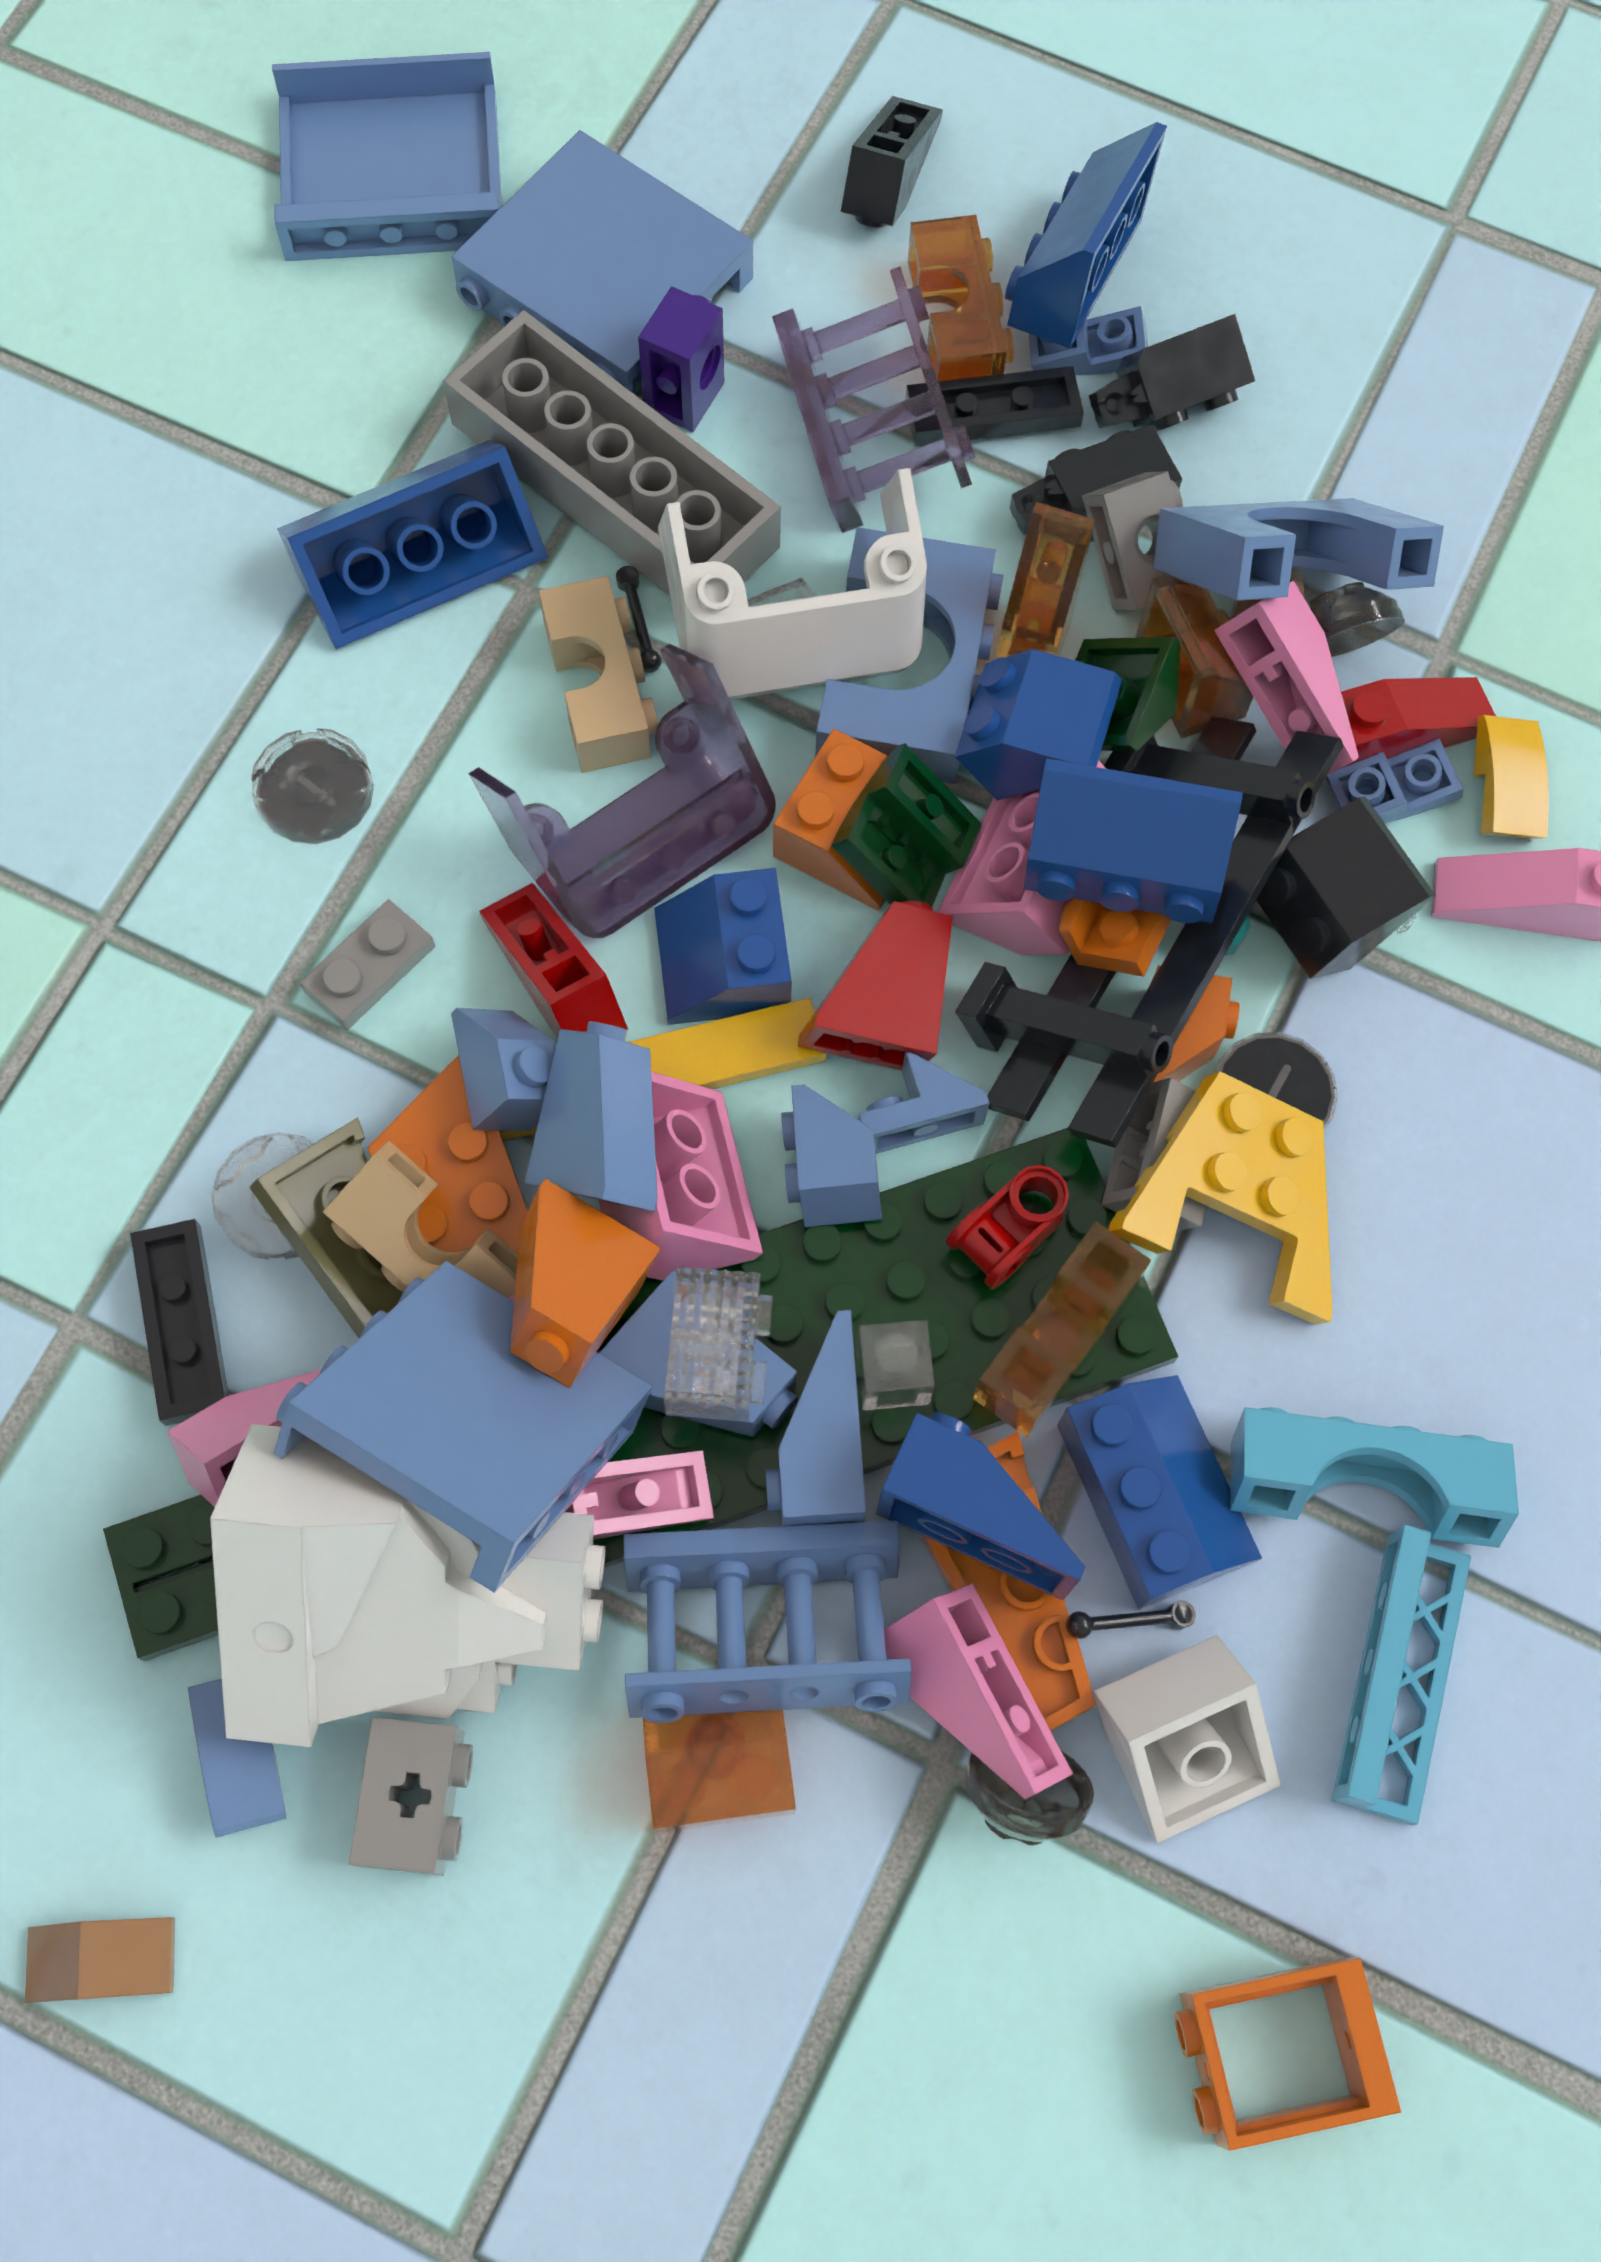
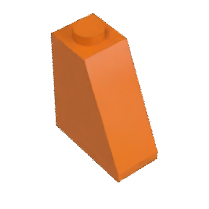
[510,1178,661,1388]

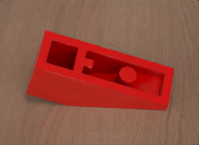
[1340,677,1496,769]
[479,883,628,1038]

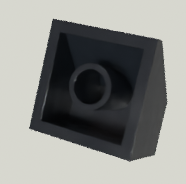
[1256,797,1436,979]

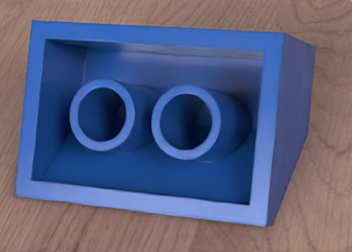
[1023,758,1243,923]
[1057,1375,1262,1610]

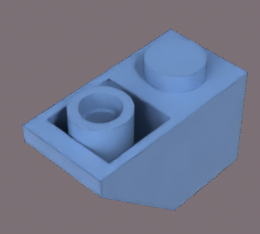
[781,1084,882,1227]

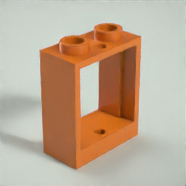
[1174,1958,1401,2151]

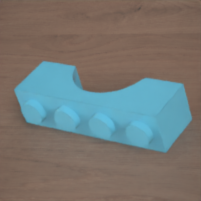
[1230,1407,1519,1548]

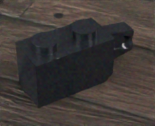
[1088,314,1255,431]
[1009,425,1182,546]

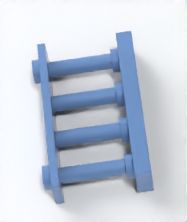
[624,1520,912,1723]

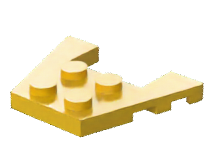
[1108,1072,1332,1325]

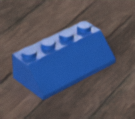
[1005,122,1167,349]
[277,440,548,649]

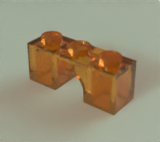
[907,215,1014,382]
[972,1222,1152,1438]

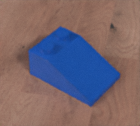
[876,1412,1086,1601]

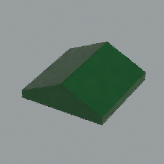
[1075,637,1181,752]

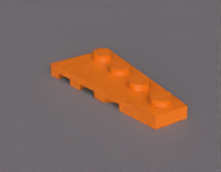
[920,1431,1096,1731]

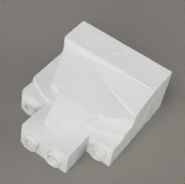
[210,1424,605,1747]

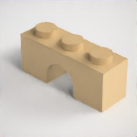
[538,576,659,773]
[323,1141,518,1298]

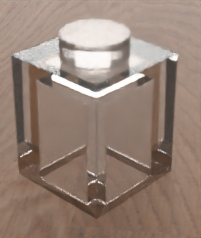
[856,1320,934,1410]

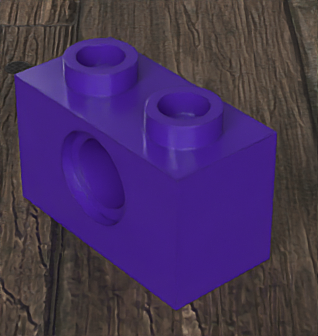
[638,286,725,432]

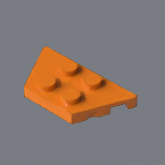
[367,1055,528,1255]

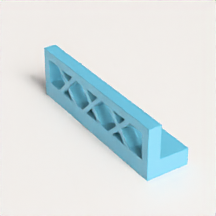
[1331,1525,1471,1825]

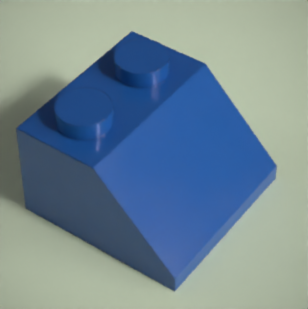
[955,649,1122,801]
[654,868,792,1025]

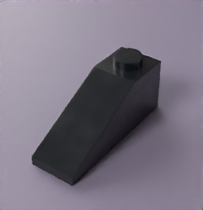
[840,96,943,228]

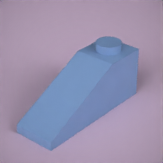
[765,1310,866,1526]

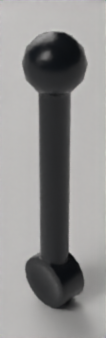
[616,566,662,672]
[1066,1600,1196,1639]

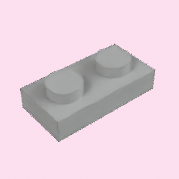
[299,899,435,1031]

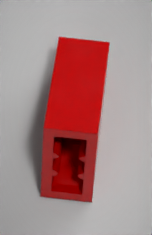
[797,901,953,1071]

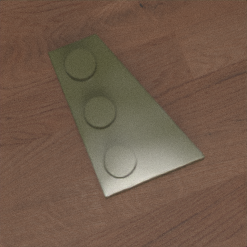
[249,1117,403,1338]

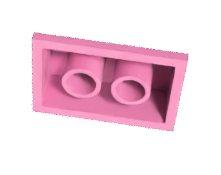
[937,760,1106,955]
[598,1072,763,1280]

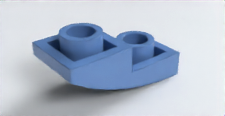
[1029,306,1148,375]
[1326,739,1464,824]
[187,1679,287,1838]

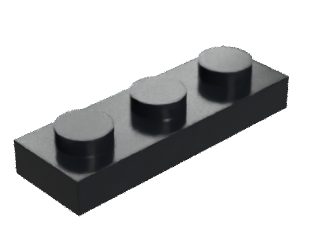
[905,366,1084,446]
[130,1219,229,1426]

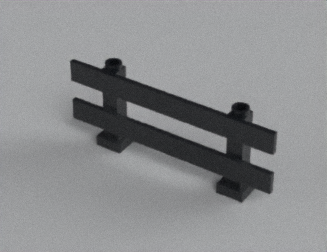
[955,716,1343,1148]

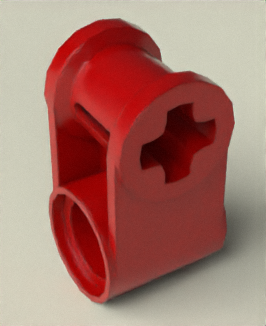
[945,1165,1069,1290]

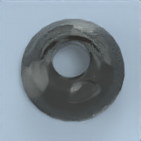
[1310,582,1405,657]
[965,1750,1094,1846]

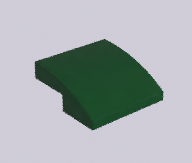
[831,743,982,907]

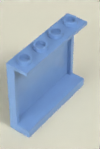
[272,52,502,261]
[451,130,753,394]
[273,1261,653,1593]

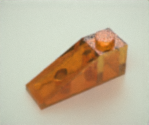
[996,502,1095,659]

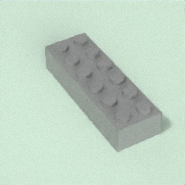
[443,310,781,595]

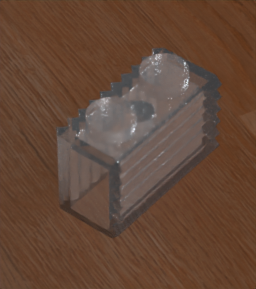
[664,1266,773,1422]

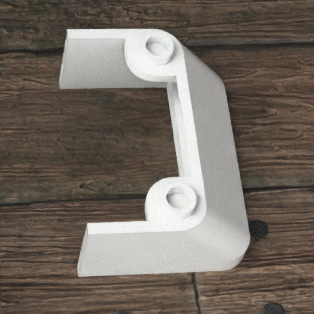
[658,468,927,702]

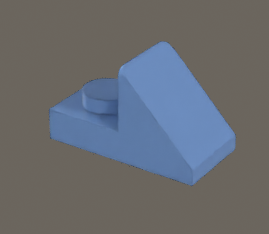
[858,1052,989,1154]

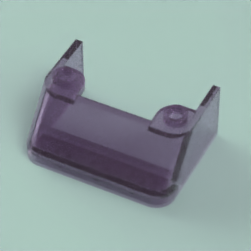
[468,644,776,938]

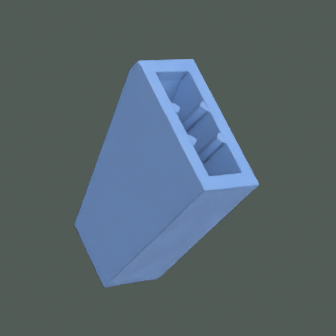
[524,1021,658,1212]
[599,1270,798,1437]

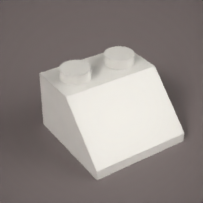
[1094,1635,1281,1843]

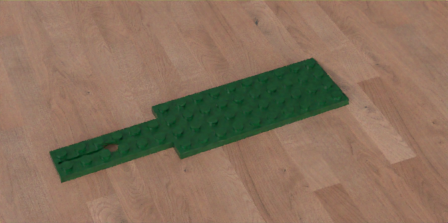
[103,1128,1179,1662]

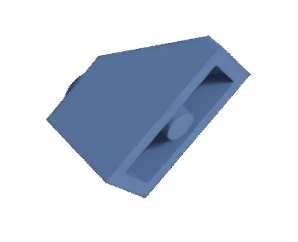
[451,1008,555,1131]

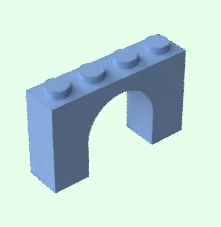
[1153,498,1444,601]
[815,527,1004,784]

